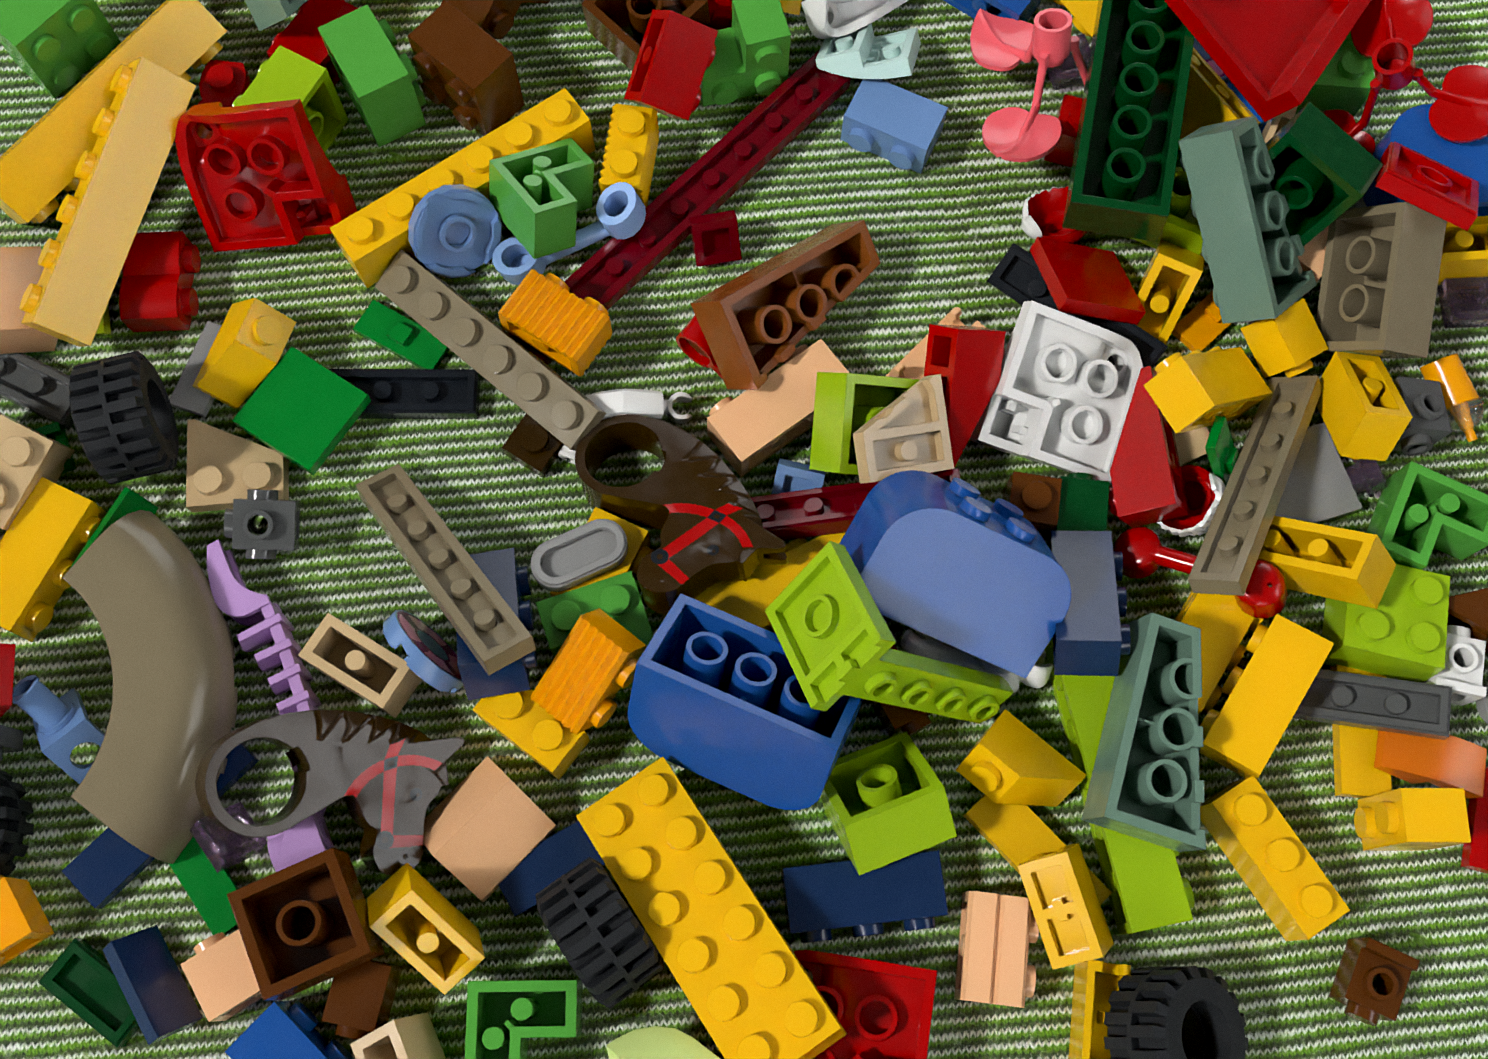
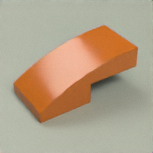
[1374,731,1487,799]

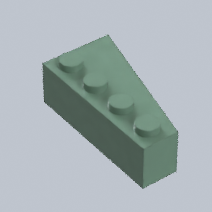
[1178,116,1317,324]
[1081,613,1206,852]

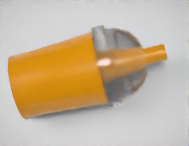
[1420,353,1485,443]

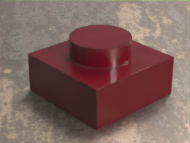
[689,210,742,267]

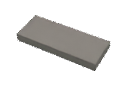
[169,321,222,418]

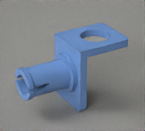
[12,675,105,784]

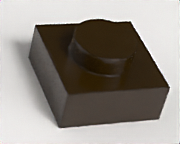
[501,413,564,478]

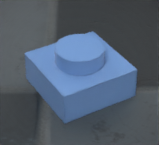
[771,458,826,494]

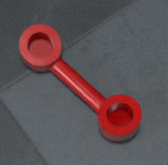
[1113,527,1287,619]

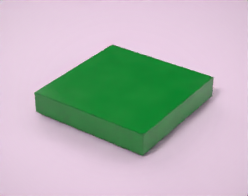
[232,346,372,476]

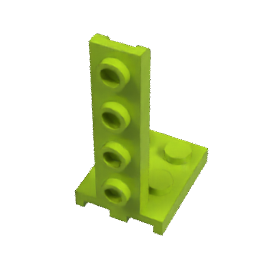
[765,541,1014,724]

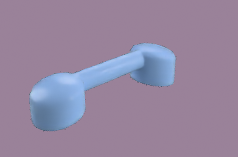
[492,182,646,285]

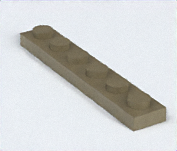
[375,249,606,451]
[1188,375,1322,596]
[355,464,536,675]

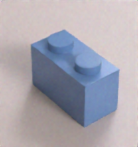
[840,79,948,174]

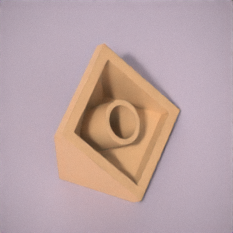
[423,756,558,902]

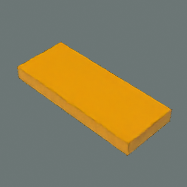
[1172,290,1232,352]

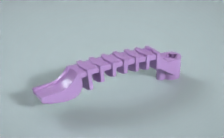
[206,540,334,872]

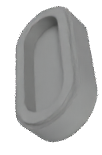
[531,519,628,592]

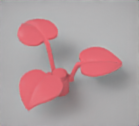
[970,8,1087,162]

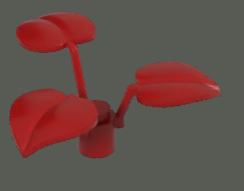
[1322,0,1488,155]

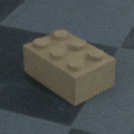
[1316,202,1447,358]

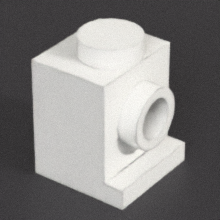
[1423,625,1487,706]

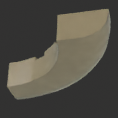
[62,510,238,864]

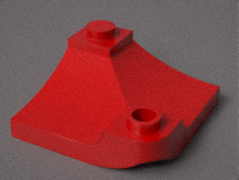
[175,99,357,252]
[794,950,937,1059]

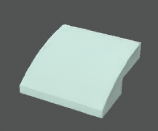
[815,23,921,79]

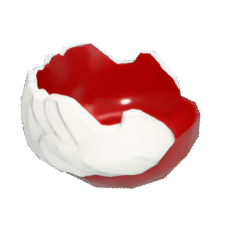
[1021,186,1087,244]
[1156,465,1225,537]

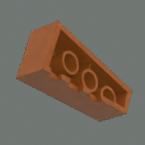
[690,220,881,390]

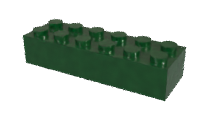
[1062,0,1195,242]

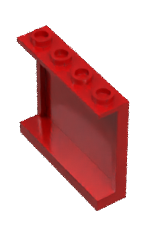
[1164,0,1371,122]

